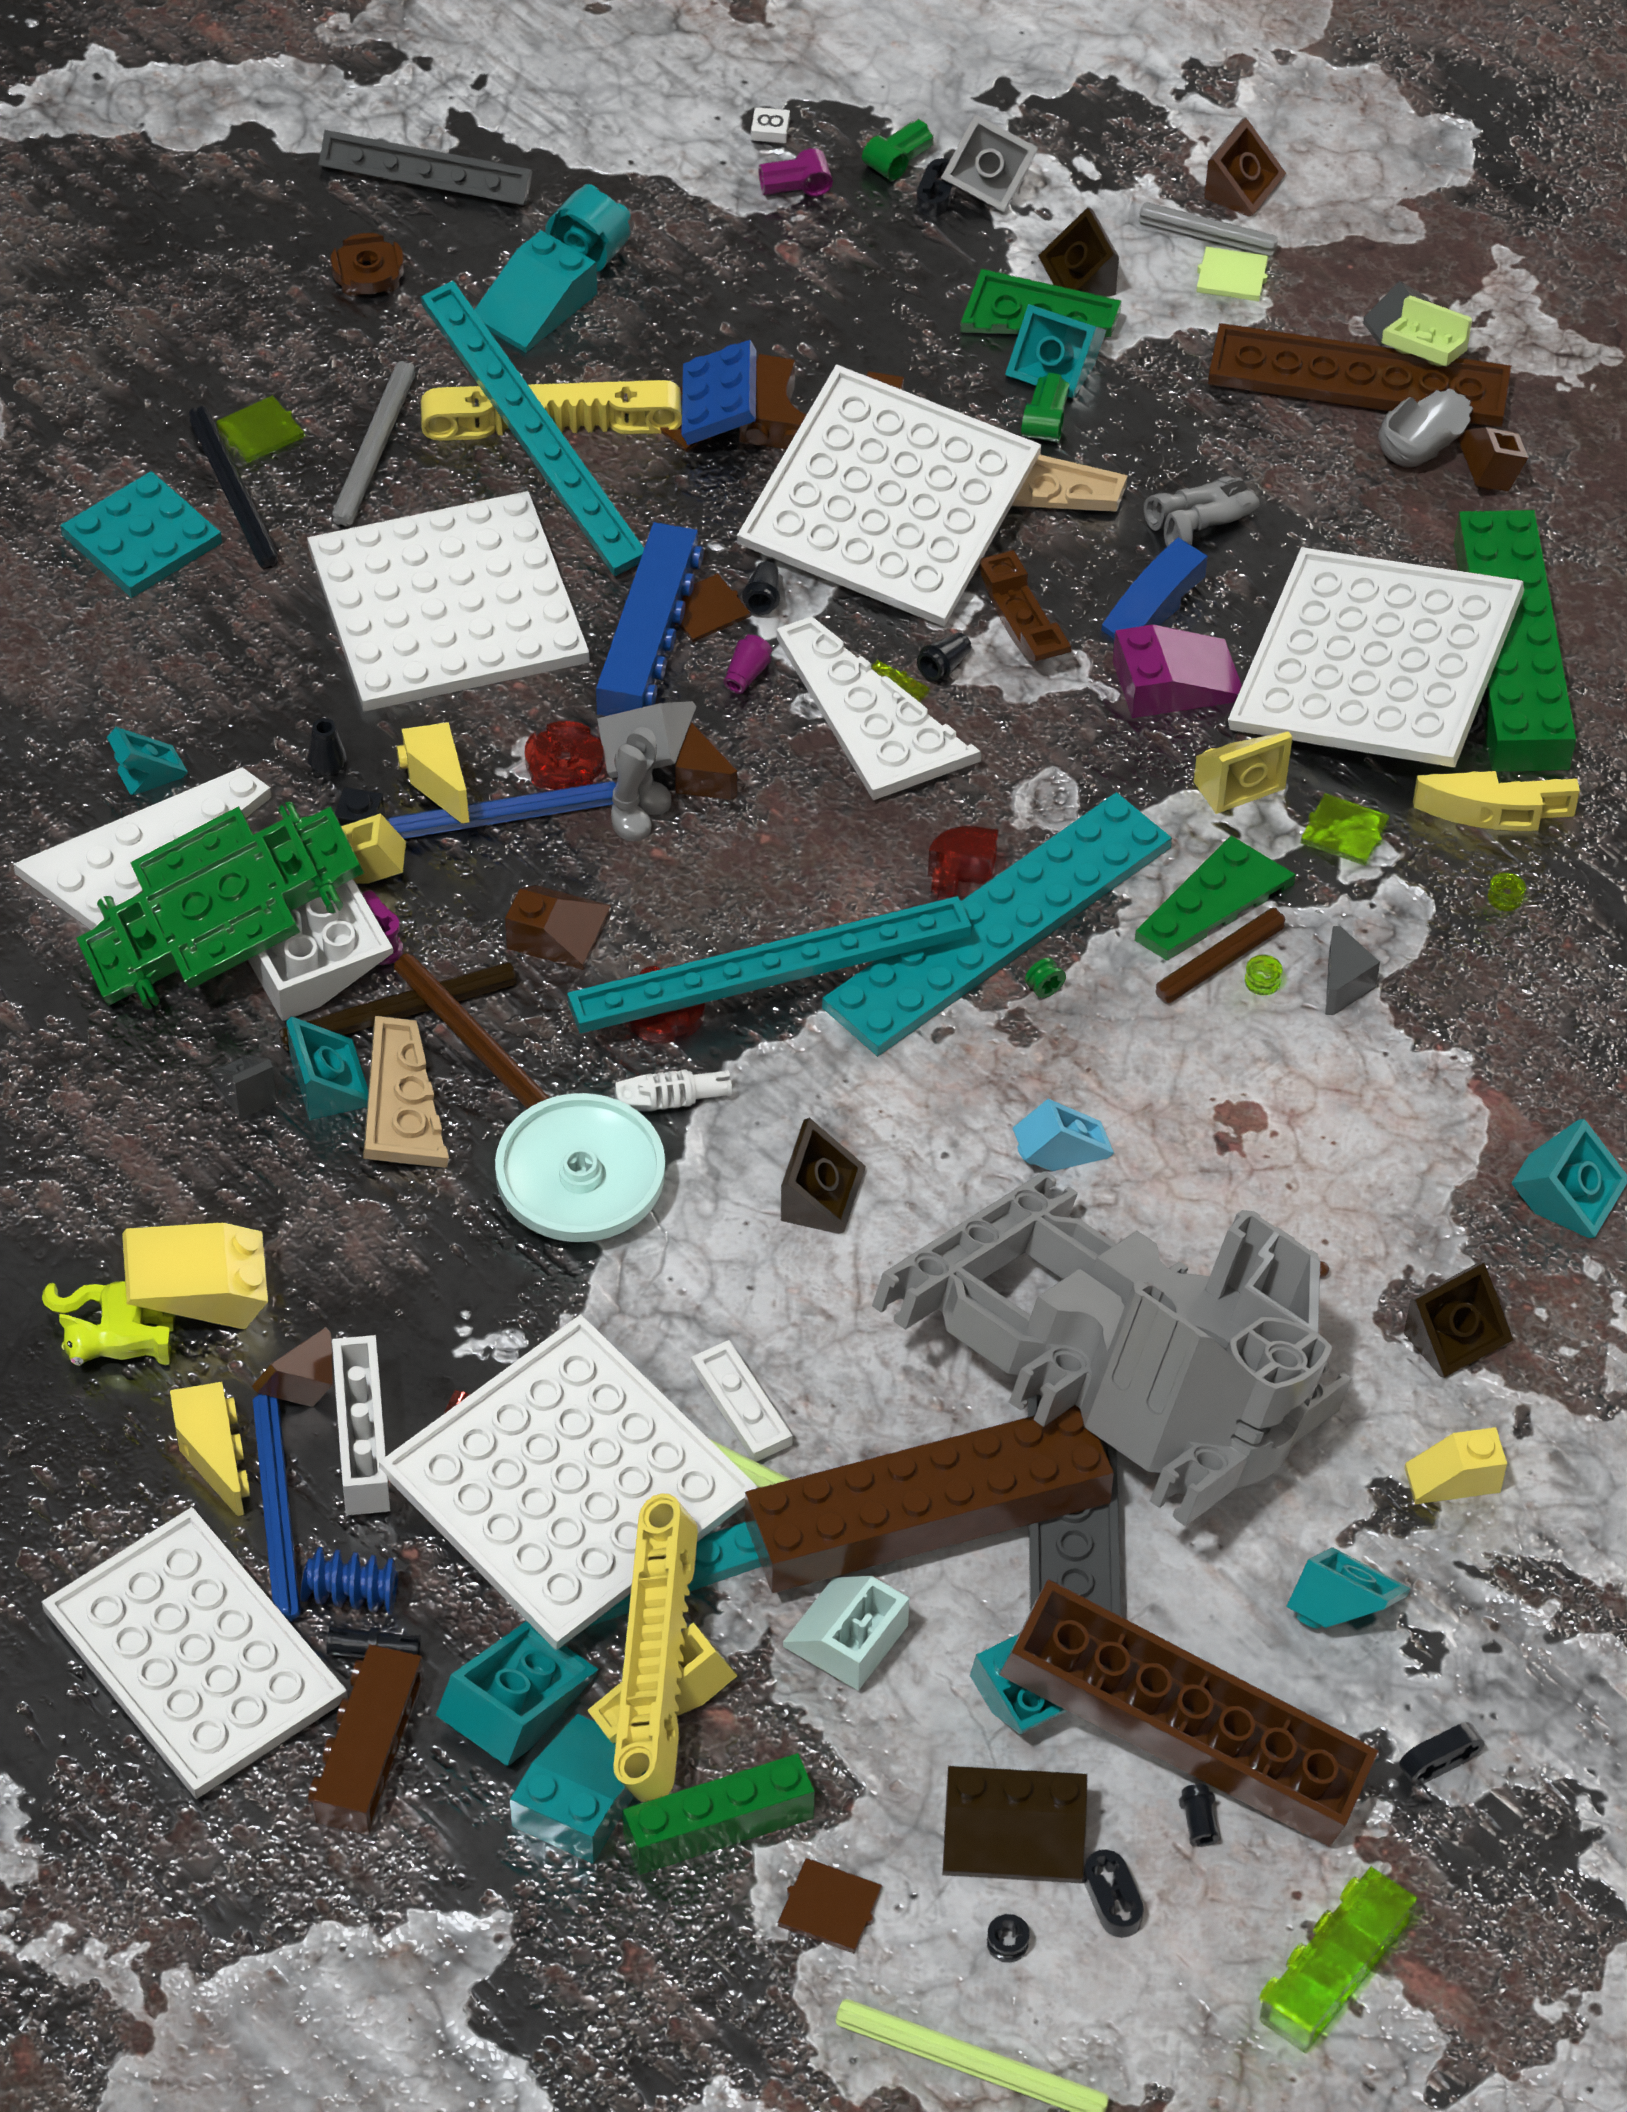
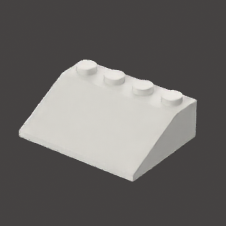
[248,879,393,1021]

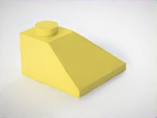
[1193,731,1293,814]

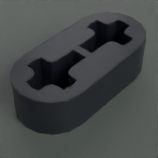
[916,158,957,217]
[1399,1722,1485,1786]
[1083,1849,1144,1938]

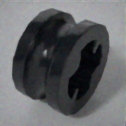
[987,1914,1030,1963]

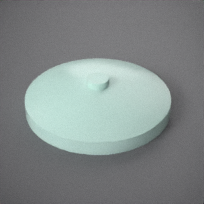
[495,1093,665,1242]

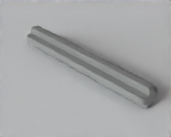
[1139,202,1278,257]

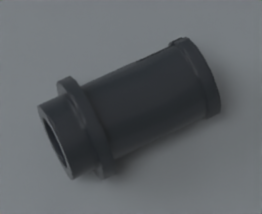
[1178,1784,1219,1847]

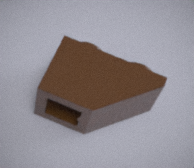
[1458,427,1528,492]

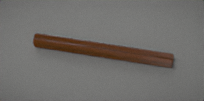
[394,953,549,1109]

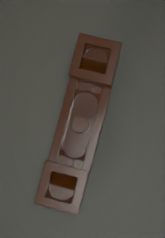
[978,550,1071,662]

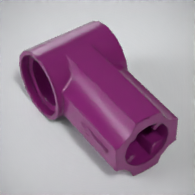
[758,148,833,196]

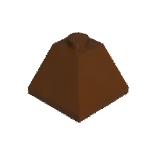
[505,885,611,970]

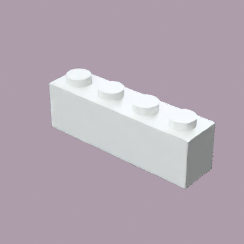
[332,1335,390,1515]

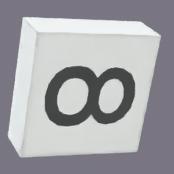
[751,107,790,143]

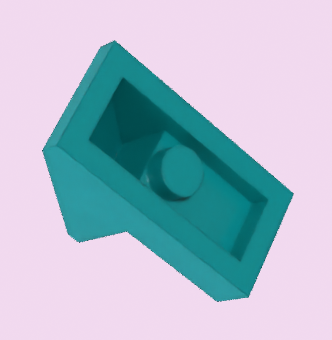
[106,727,188,795]

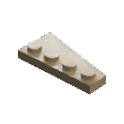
[1012,455,1127,512]
[363,1016,449,1168]

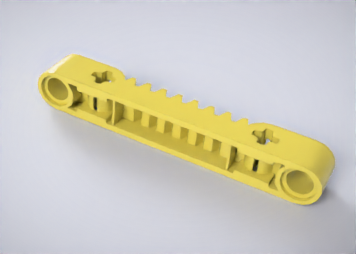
[421,380,682,441]
[614,1493,698,1803]

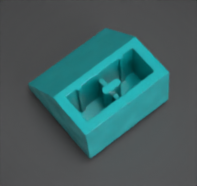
[970,1634,1067,1734]

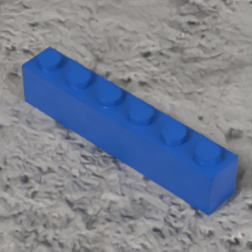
[596,522,704,716]

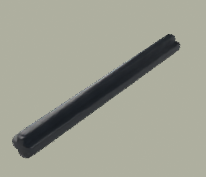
[189,405,278,569]

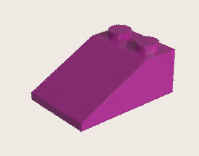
[1112,625,1242,718]

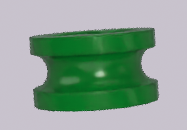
[1025,957,1066,998]

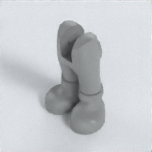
[1144,476,1260,547]
[611,727,671,841]

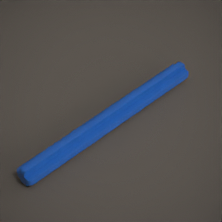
[385,781,616,839]
[253,1393,301,1623]

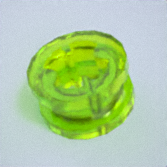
[1487,872,1526,912]
[1244,954,1283,996]

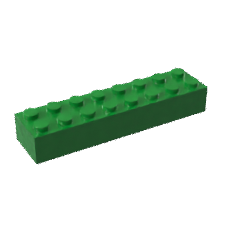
[1453,510,1576,772]

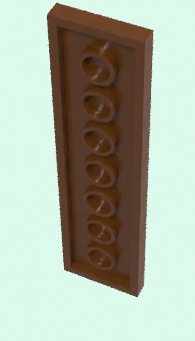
[1208,323,1511,427]

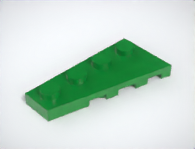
[960,269,1121,337]
[1134,835,1296,961]

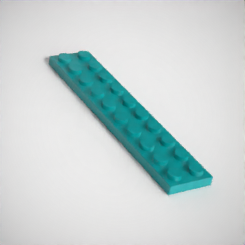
[822,792,1172,1057]

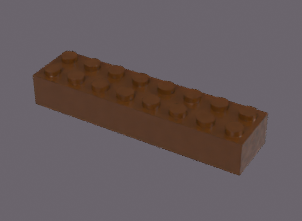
[745,1405,1114,1593]
[999,1579,1379,1847]

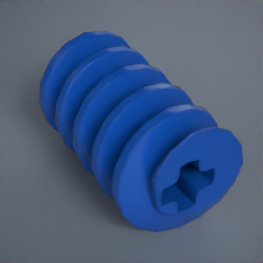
[301,1547,398,1615]

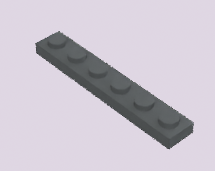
[318,130,533,206]

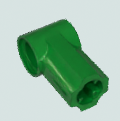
[862,119,933,181]
[1021,373,1070,443]

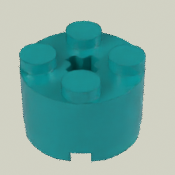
[545,184,631,272]

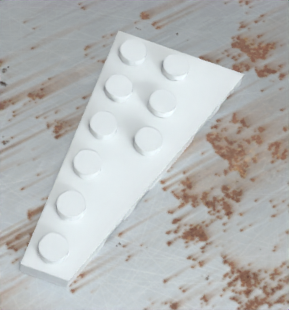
[776,616,981,800]
[13,768,271,930]

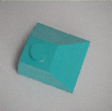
[1005,304,1106,398]
[1511,1119,1627,1238]
[1286,1547,1411,1629]

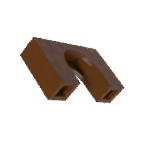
[740,354,904,450]

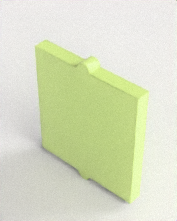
[1196,247,1268,301]

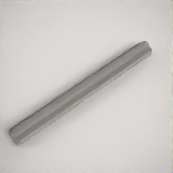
[332,361,415,527]

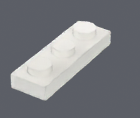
[691,1340,793,1462]

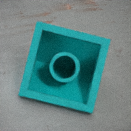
[286,1016,368,1121]

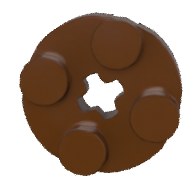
[331,233,404,296]

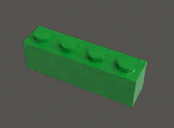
[623,1753,814,1875]

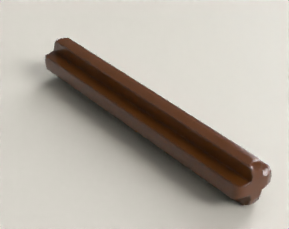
[1155,908,1286,1004]

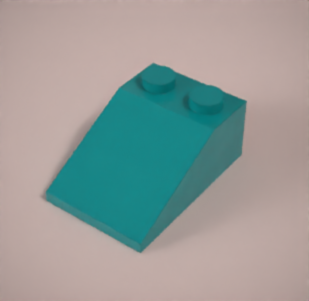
[474,230,597,353]
[436,1621,599,1766]
[510,1714,647,1864]

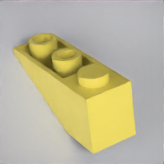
[170,1382,250,1516]

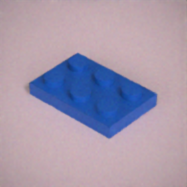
[681,340,756,445]

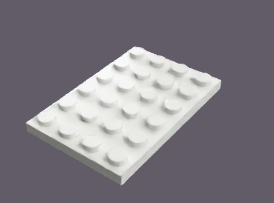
[41,1507,348,1799]

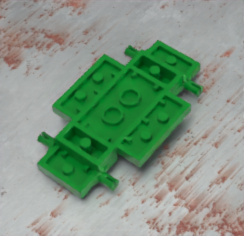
[76,802,364,1009]

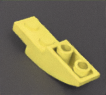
[1413,771,1580,831]

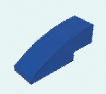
[1101,537,1208,639]

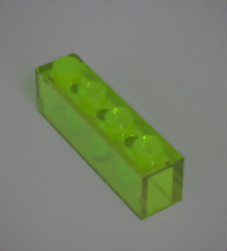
[1258,1866,1418,2054]

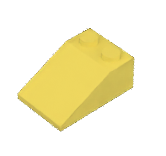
[122,1223,268,1330]

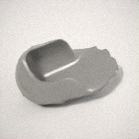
[1378,388,1473,468]

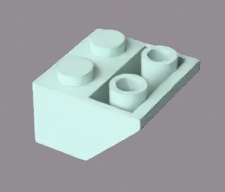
[783,1576,910,1691]

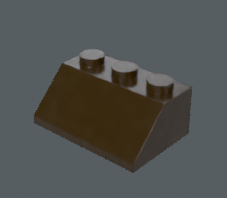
[942,1766,1087,1884]

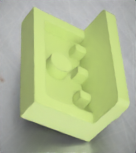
[1382,296,1472,366]

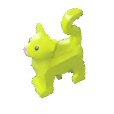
[42,1281,175,1366]

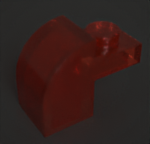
[928,826,999,901]

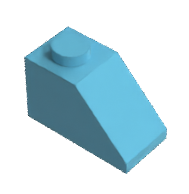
[1013,1099,1114,1171]

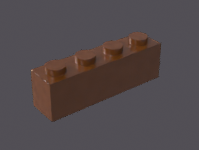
[308,1644,424,1836]

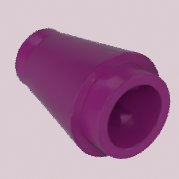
[723,635,772,694]

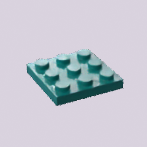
[60,471,222,598]

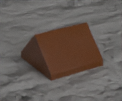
[1204,118,1286,217]

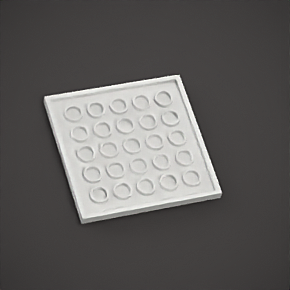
[737,364,1041,627]
[307,491,590,712]
[1228,547,1524,767]
[379,1314,758,1650]

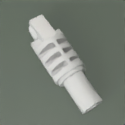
[614,1069,732,1111]

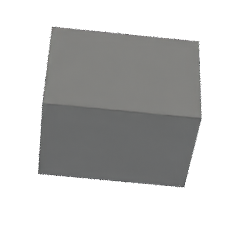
[941,114,1038,212]
[597,701,696,778]

